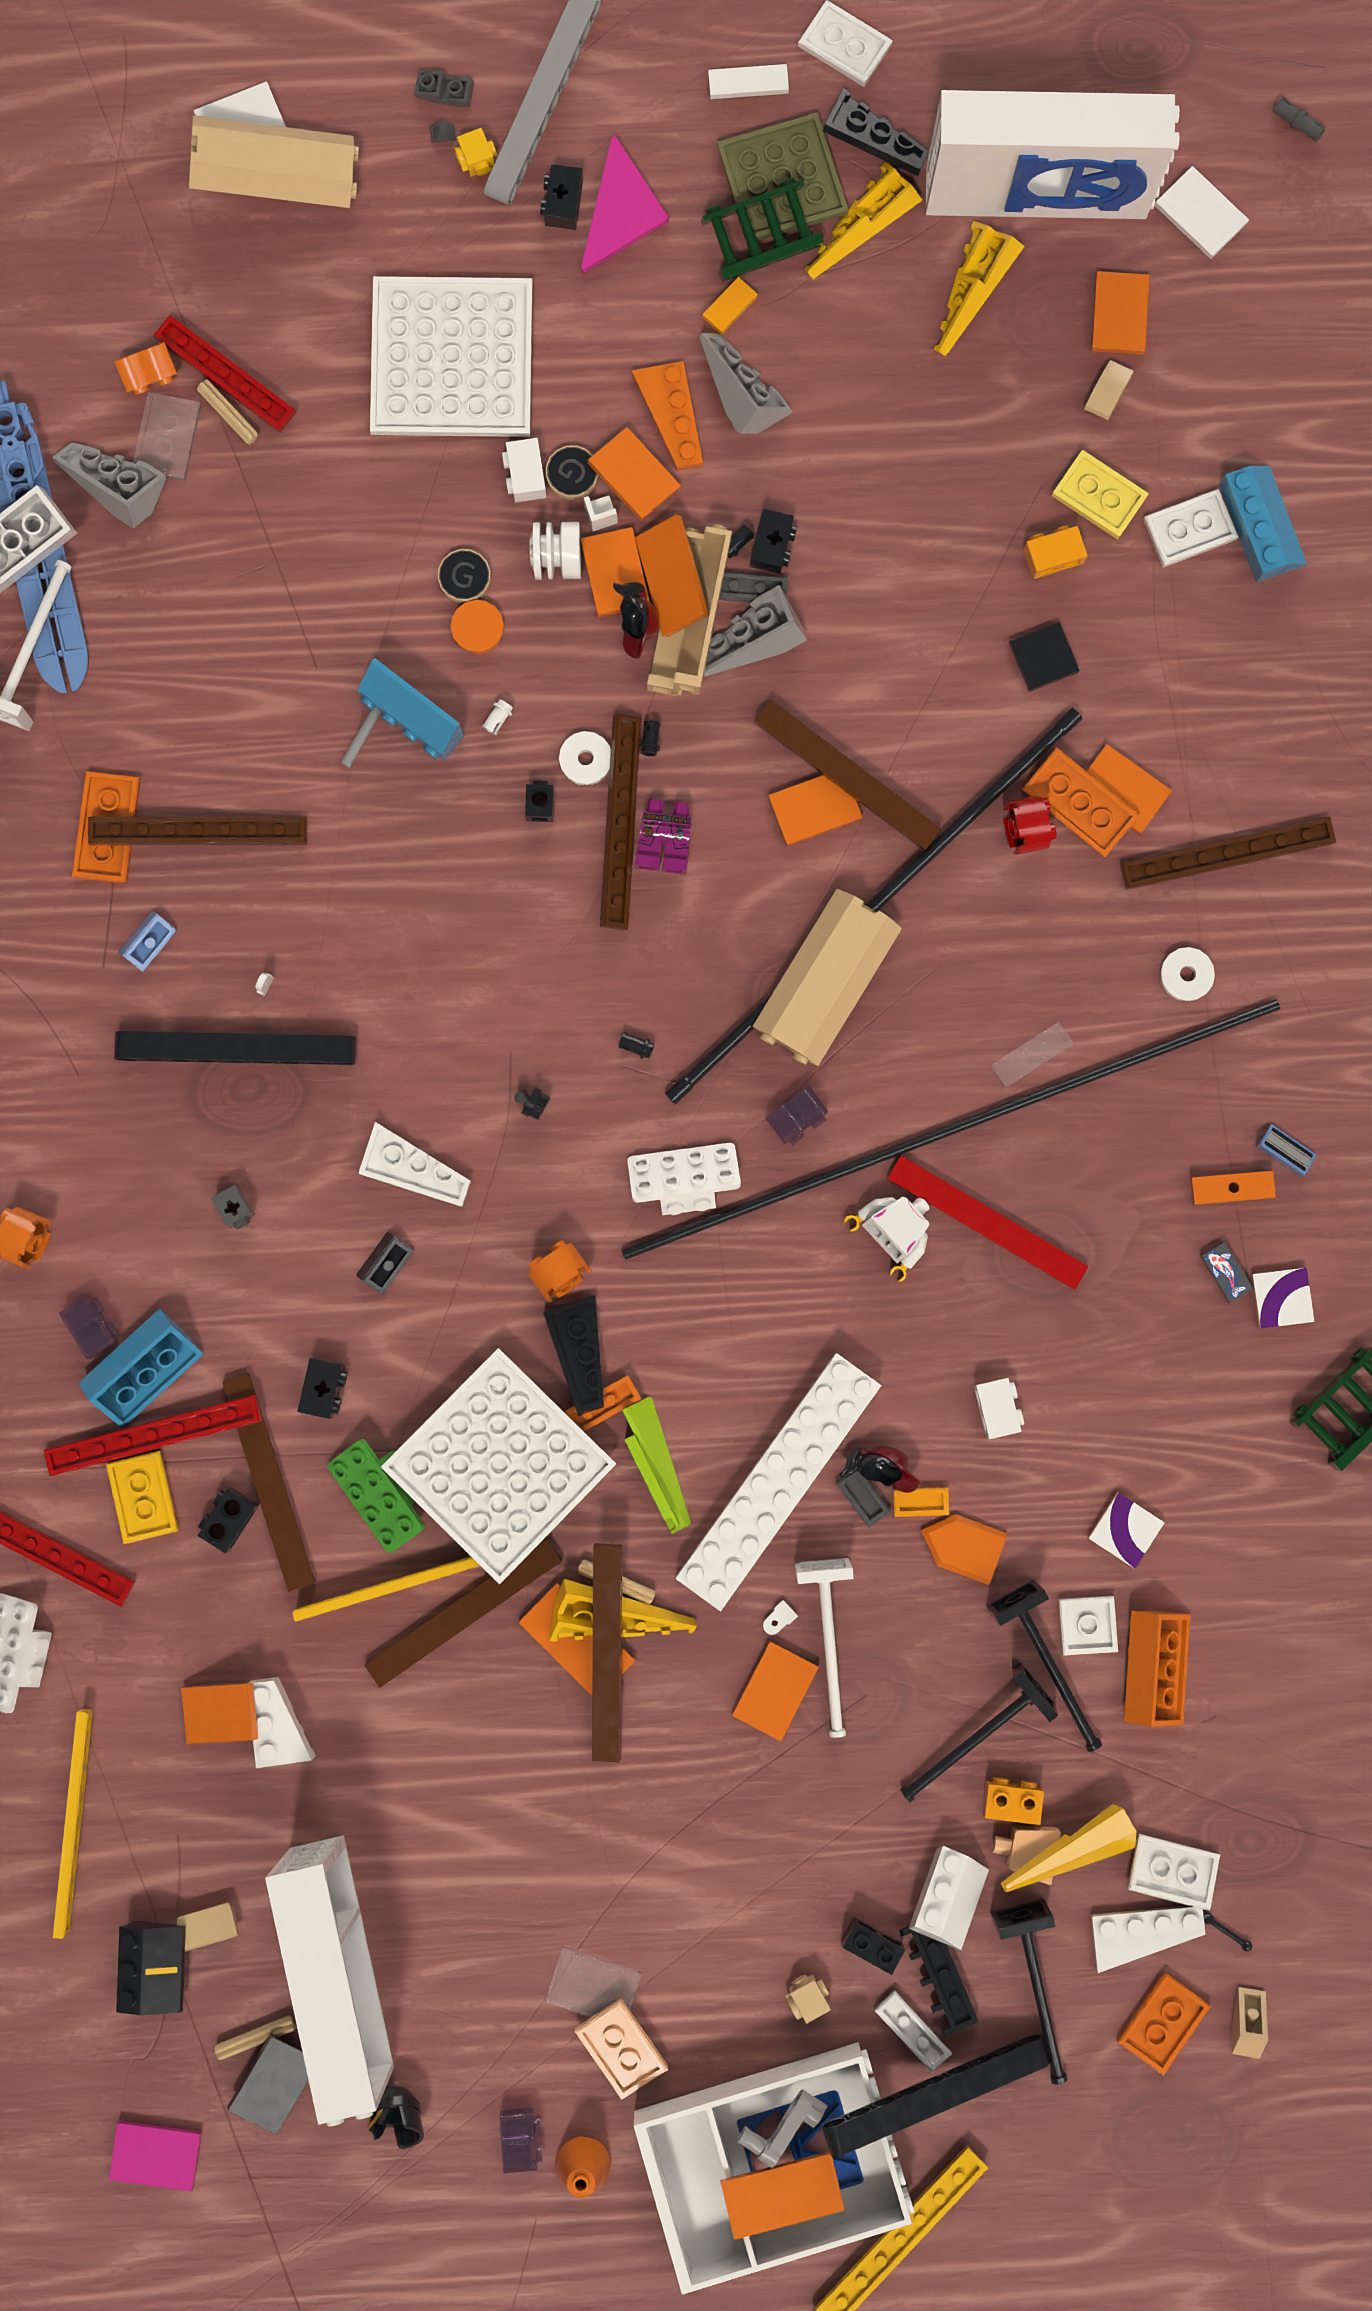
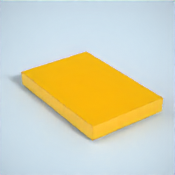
[106,1451,179,1544]

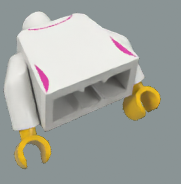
[844,1197,929,1282]

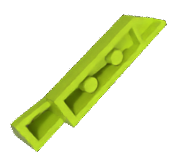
[622,1397,691,1534]

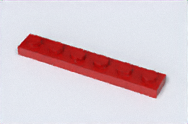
[154,315,296,433]

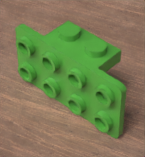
[327,1439,425,1553]

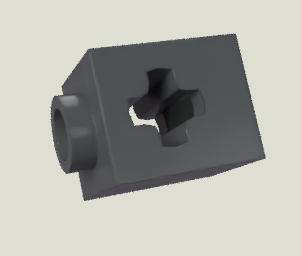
[211,1185,255,1229]

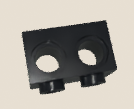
[197,1488,259,1554]
[841,1917,905,1975]

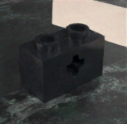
[540,164,583,230]
[750,508,798,575]
[297,1358,348,1419]

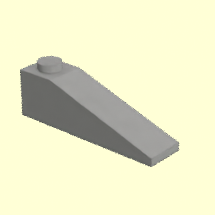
[699,333,792,434]
[52,442,166,529]
[704,585,807,677]

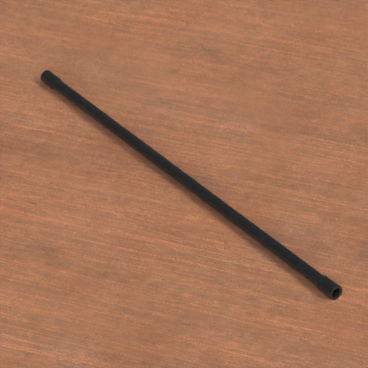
[665,708,1083,1105]

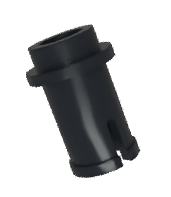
[728,524,754,559]
[639,720,661,757]
[618,1032,655,1059]

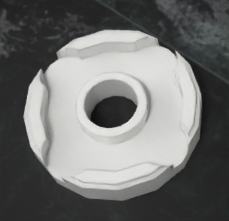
[559,731,611,785]
[1160,947,1215,1001]

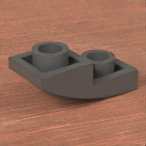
[414,70,474,107]

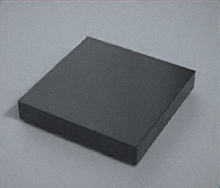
[1009,622,1080,692]

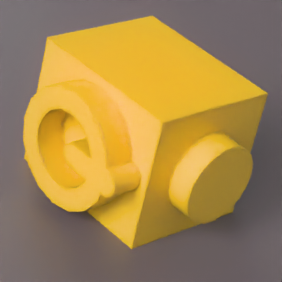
[454,128,497,177]

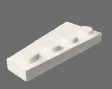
[358,1122,471,1207]
[1091,1905,1205,1973]

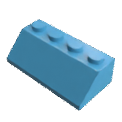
[1219,466,1307,583]
[357,658,464,761]
[78,1309,204,1428]

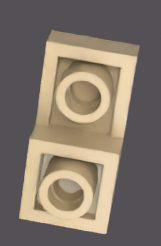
[1085,360,1134,420]

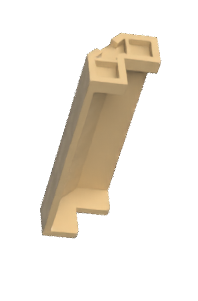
[189,115,359,208]
[647,525,732,696]
[752,889,902,1066]

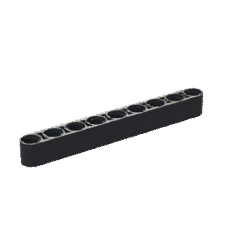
[114,1031,356,1065]
[822,2034,1050,2157]

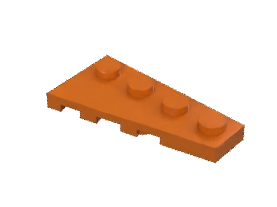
[632,361,703,471]

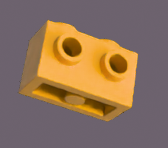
[1023,525,1088,579]
[982,1777,1044,1825]

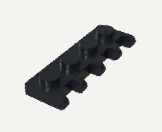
[899,1926,979,2036]

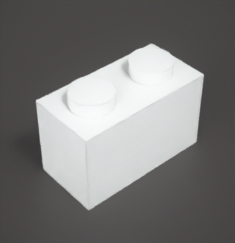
[502,438,547,503]
[974,1378,1024,1439]

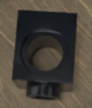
[525,780,554,822]

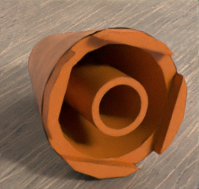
[555,2136,611,2198]

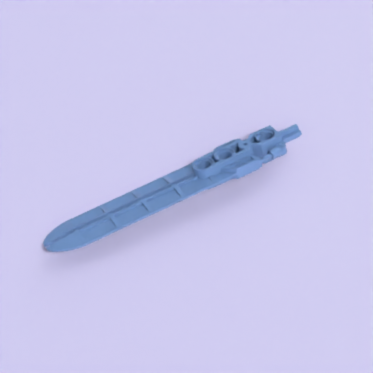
[0,381,88,693]

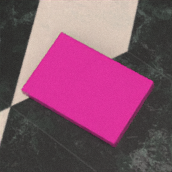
[109,2120,202,2191]

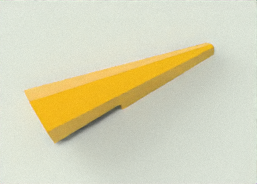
[804,161,923,279]
[934,221,1025,356]
[549,1579,697,1642]
[1000,1804,1136,1892]

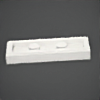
[708,64,789,99]
[874,1990,952,2073]

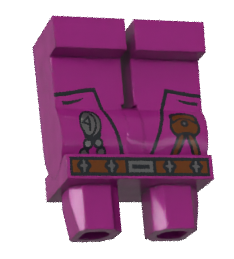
[635,799,691,875]

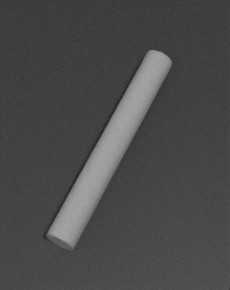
[340,707,381,769]

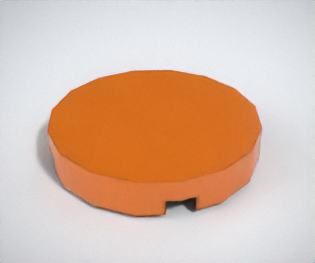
[451,600,504,654]

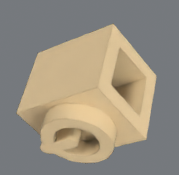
[785,1974,831,2024]

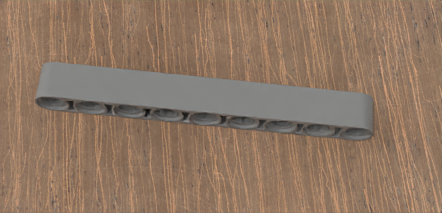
[484,0,601,206]

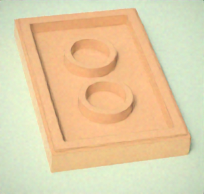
[575,1998,668,2099]

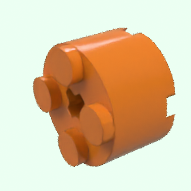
[0,1207,52,1270]
[528,1240,592,1303]

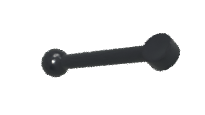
[1203,1912,1253,1952]

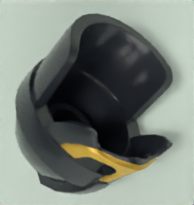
[367,2086,424,2149]

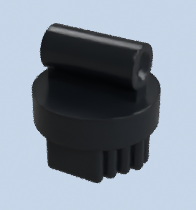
[514,1086,551,1120]

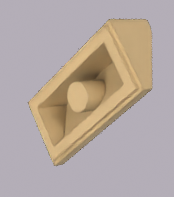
[176,1903,238,1952]

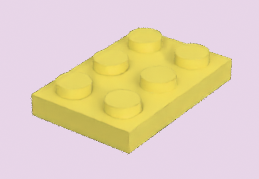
[1052,450,1149,540]

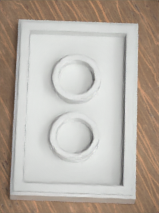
[798,0,893,87]
[194,81,286,127]
[1154,166,1249,259]
[1143,489,1238,568]
[1127,1834,1220,1910]

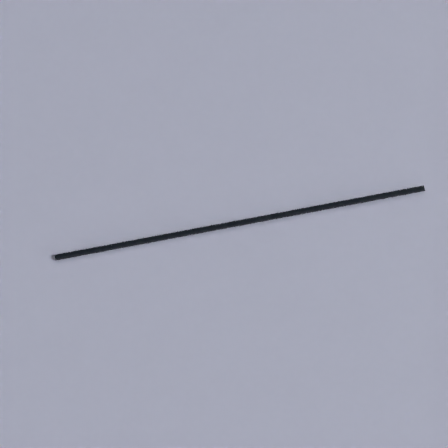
[622,999,1280,1260]

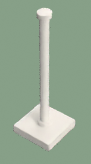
[0,560,72,732]
[794,1558,854,1738]

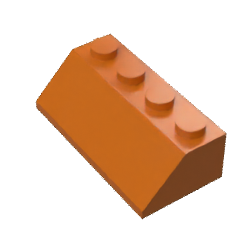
[1124,1611,1191,1727]

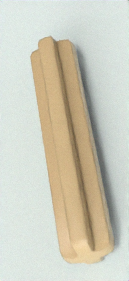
[197,379,259,445]
[577,1560,655,1604]
[214,2015,295,2060]

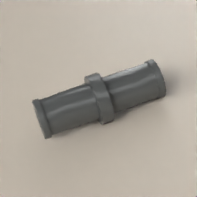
[1273,97,1326,142]

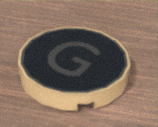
[546,445,598,500]
[438,549,491,603]

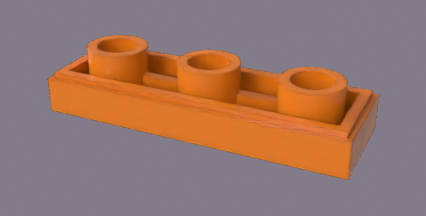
[1190,1171,1276,1205]

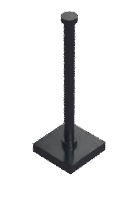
[986,1580,1102,1752]
[900,1662,1058,1803]
[990,1899,1068,2085]

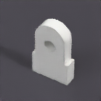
[255,973,274,997]
[763,1600,798,1635]

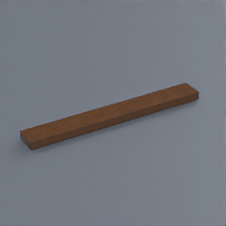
[754,700,942,851]
[600,714,641,931]
[88,816,307,845]
[1120,817,1336,890]
[222,1373,316,1592]
[365,1538,562,1688]
[592,1543,623,1763]

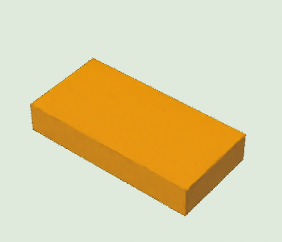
[702,277,758,335]
[893,1487,949,1517]

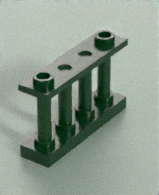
[701,178,824,283]
[1289,1347,1372,1471]

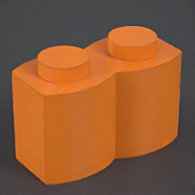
[114,341,177,395]

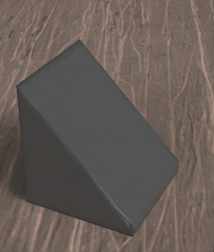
[430,120,456,143]

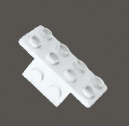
[627,1143,741,1215]
[0,1593,52,1713]

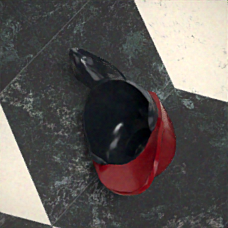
[613,582,659,659]
[839,1446,920,1493]

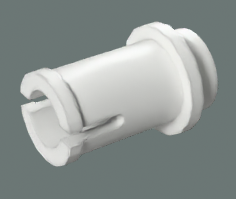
[482,699,513,735]

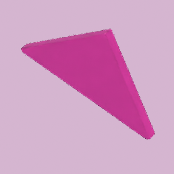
[581,135,669,274]

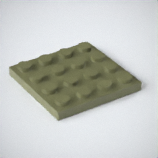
[717,113,849,241]

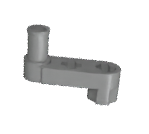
[736,2089,827,2168]

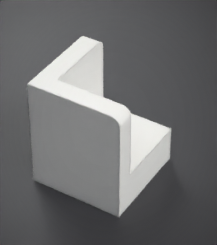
[583,496,618,531]

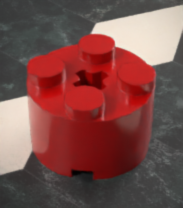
[1003,796,1057,855]

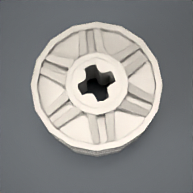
[530,522,581,580]

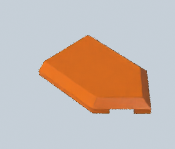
[921,1514,1007,1585]

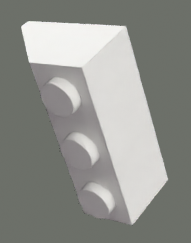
[909,1846,989,1950]

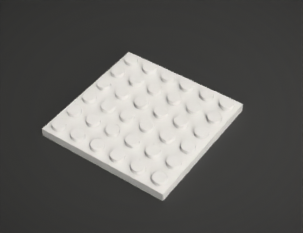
[370,276,533,437]
[381,1348,616,1584]

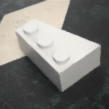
[248,1677,316,1768]

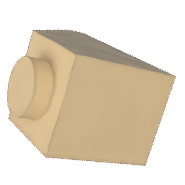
[1231,1987,1268,2059]

